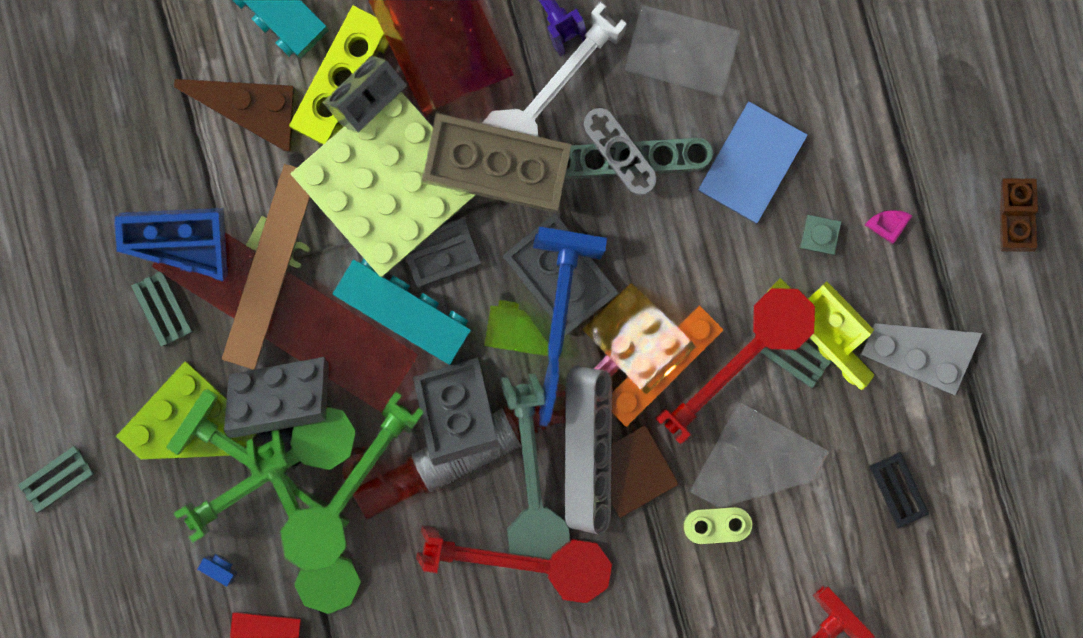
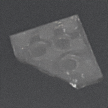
[689,402,829,508]

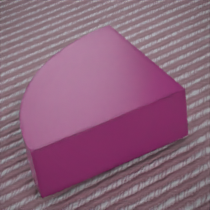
[864,210,912,244]

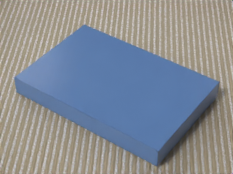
[697,101,807,224]

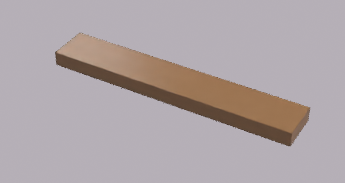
[221,164,311,370]

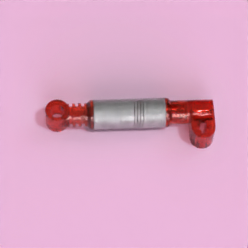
[342,384,566,520]

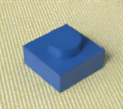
[197,554,238,587]

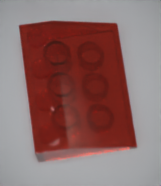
[368,0,514,116]

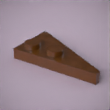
[174,79,294,152]

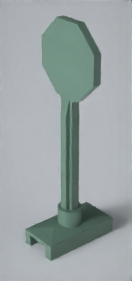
[501,373,570,559]

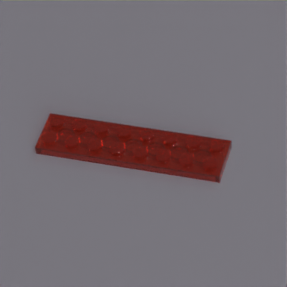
[151,232,419,412]

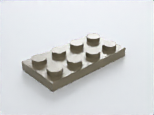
[421,113,571,213]

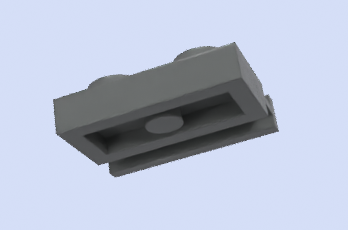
[406,218,481,288]

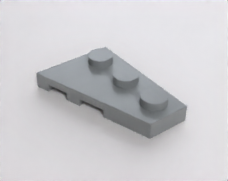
[860,323,982,396]

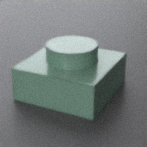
[800,215,841,255]

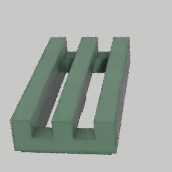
[131,271,193,347]
[760,342,831,388]
[18,446,95,513]

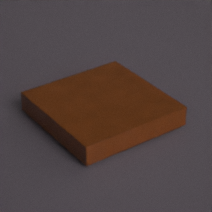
[611,425,679,518]

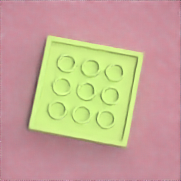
[290,92,476,278]

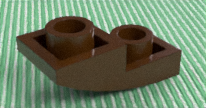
[1000,178,1038,252]

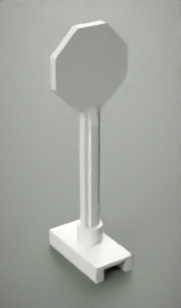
[482,2,627,136]

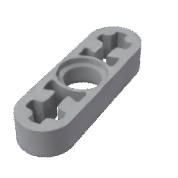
[584,108,656,196]

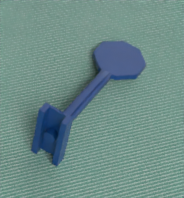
[533,226,607,426]

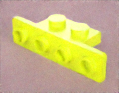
[767,278,874,390]

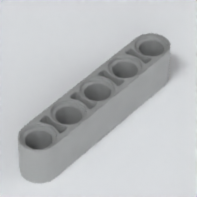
[565,366,612,535]

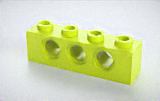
[289,5,393,145]

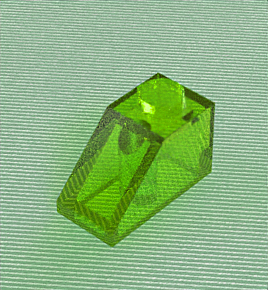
[484,300,549,356]

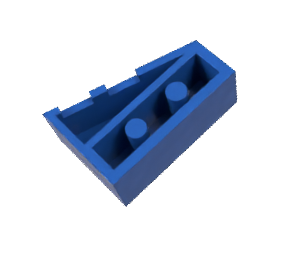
[114,208,228,281]

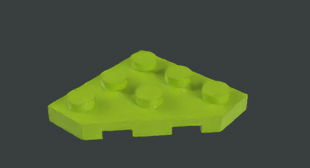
[116,361,257,459]

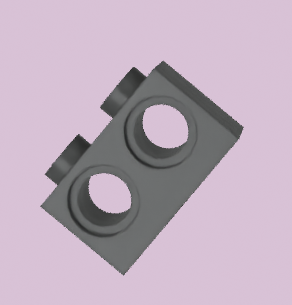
[322,56,407,133]

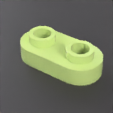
[683,507,752,544]

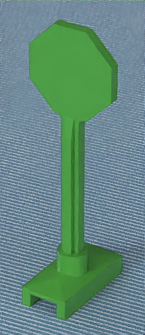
[166,389,350,527]
[280,392,424,572]
[173,407,356,543]
[246,429,361,614]

